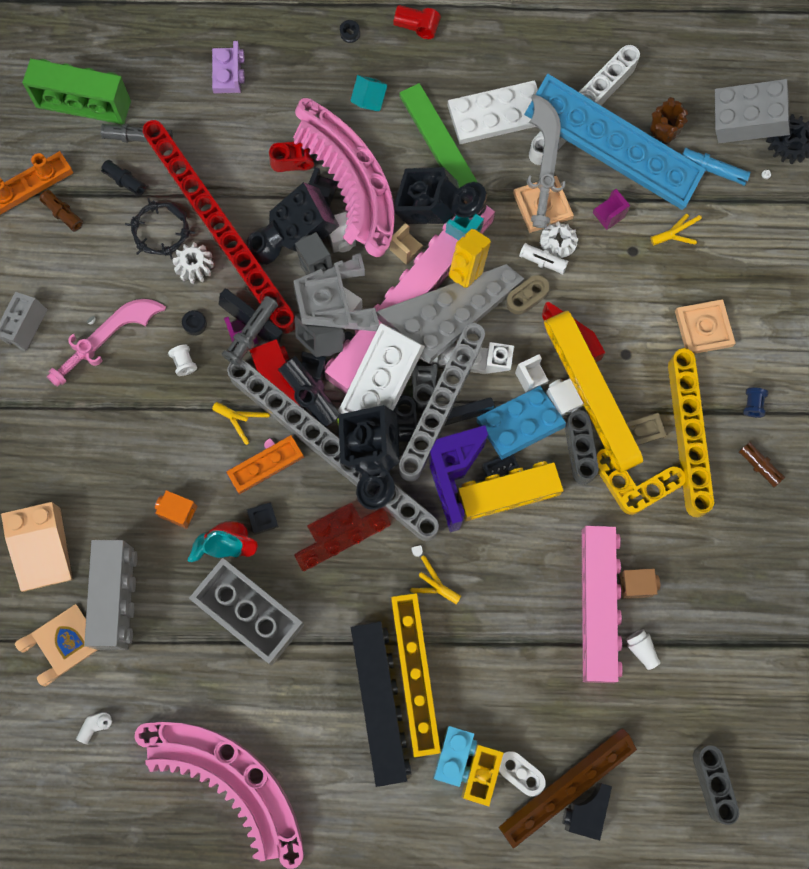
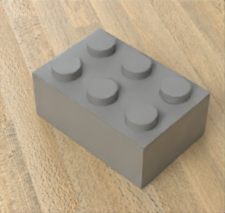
[715,79,790,143]

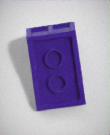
[428,425,488,533]

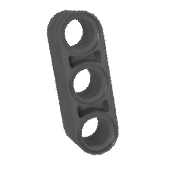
[565,410,599,485]
[693,745,739,825]

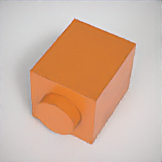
[155,490,198,529]

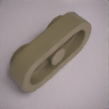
[506,275,549,314]

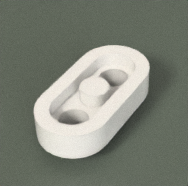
[499,751,545,796]

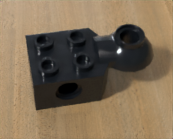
[394,167,487,224]
[247,182,339,265]
[338,405,400,510]

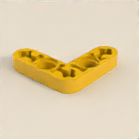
[596,449,685,515]

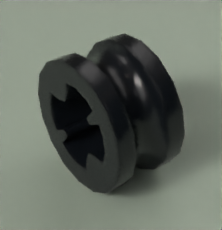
[339,20,360,43]

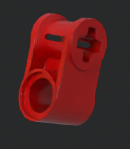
[269,141,315,172]

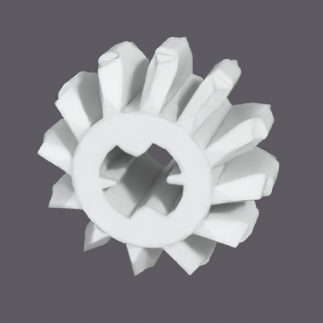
[173,242,214,284]

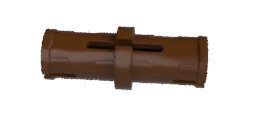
[39,190,83,232]
[738,442,785,488]

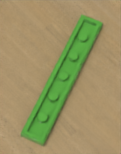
[399,83,477,188]

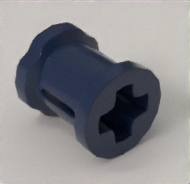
[743,387,768,418]

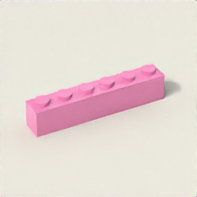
[582,526,622,683]

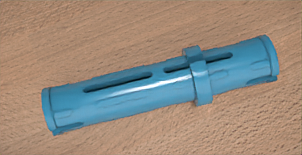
[682,147,751,186]

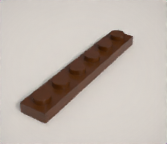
[498,728,637,849]

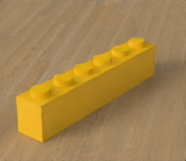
[391,593,441,757]

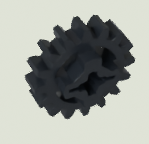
[766,114,809,164]

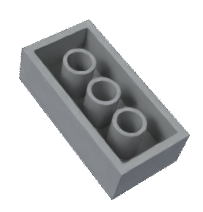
[84,540,137,650]
[189,558,304,666]

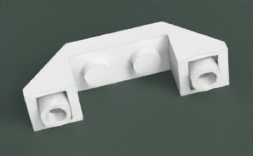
[419,342,514,374]

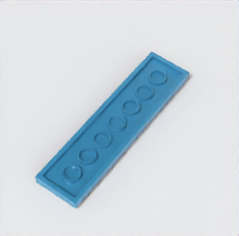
[524,74,706,210]

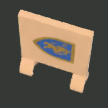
[15,604,98,687]

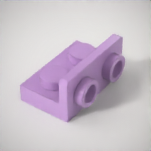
[212,41,245,93]

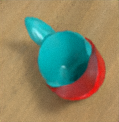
[187,521,258,562]

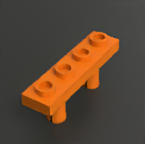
[0,151,74,215]

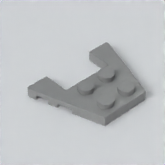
[294,253,379,331]

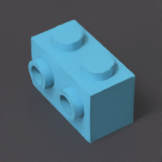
[433,726,477,787]

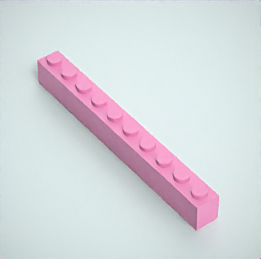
[325,205,495,394]

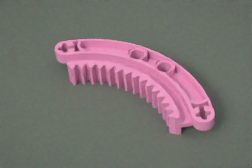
[293,98,394,257]
[135,722,304,869]

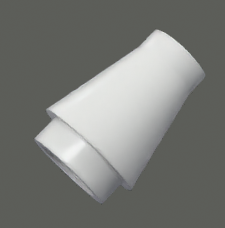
[626,629,661,670]

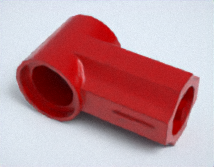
[393,5,441,40]

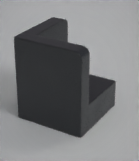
[308,167,338,207]
[301,352,327,383]

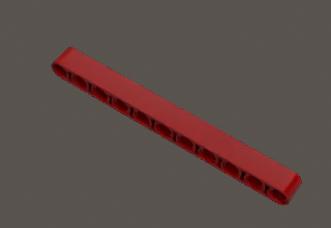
[143,120,295,334]

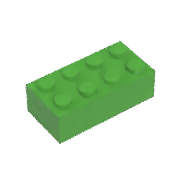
[22,58,131,125]

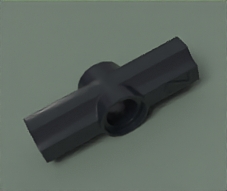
[278,356,340,427]

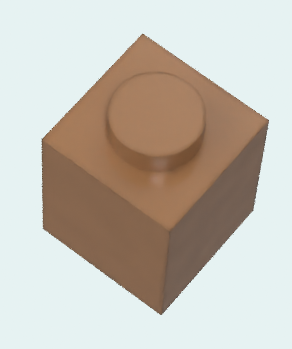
[619,569,660,599]

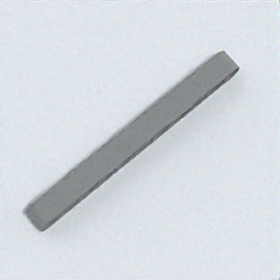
[227,360,439,541]

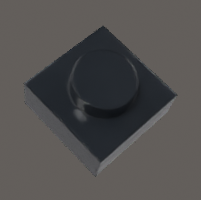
[247,502,279,535]

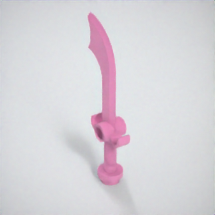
[47,299,166,387]

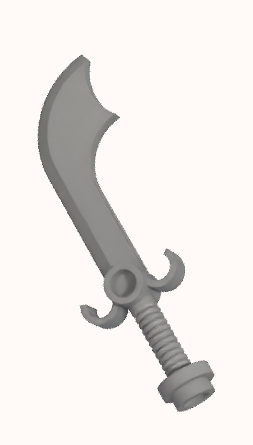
[527,94,565,228]

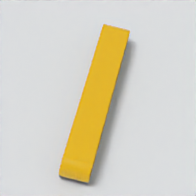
[544,310,643,473]
[668,348,714,518]

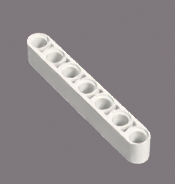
[529,45,640,165]

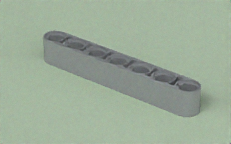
[399,323,485,481]

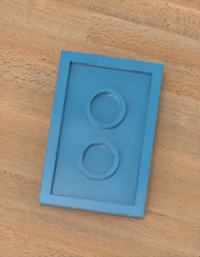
[477,386,566,460]

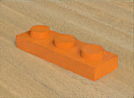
[226,435,304,495]

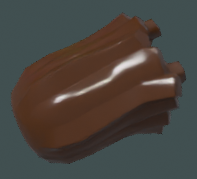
[650,97,688,144]

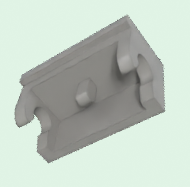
[0,292,48,351]

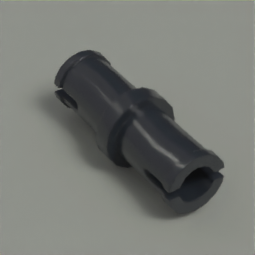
[101,160,146,197]

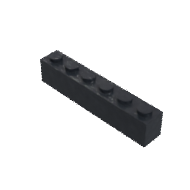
[351,622,412,787]

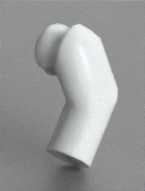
[76,712,112,744]

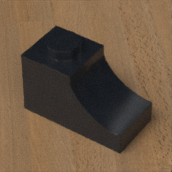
[562,782,612,841]

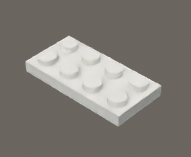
[447,80,538,144]
[338,323,425,414]

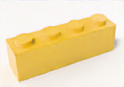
[457,461,563,522]

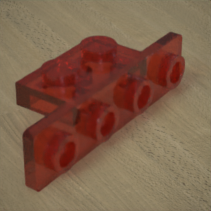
[294,503,391,571]

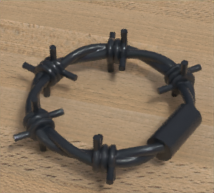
[125,198,195,259]

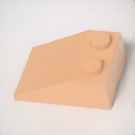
[1,502,73,592]

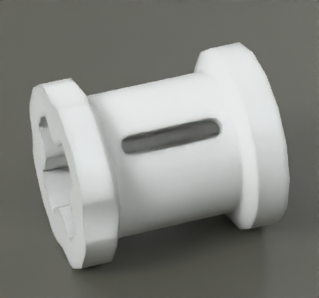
[168,345,197,376]

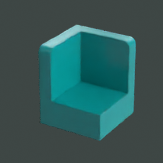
[351,75,387,111]
[445,214,484,241]

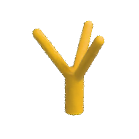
[650,214,702,246]
[212,402,270,445]
[410,555,461,604]

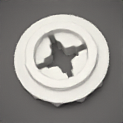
[540,221,578,258]

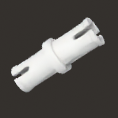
[519,243,569,275]

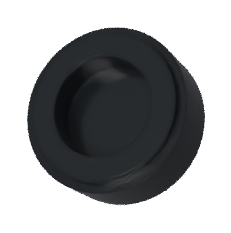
[182,310,207,336]

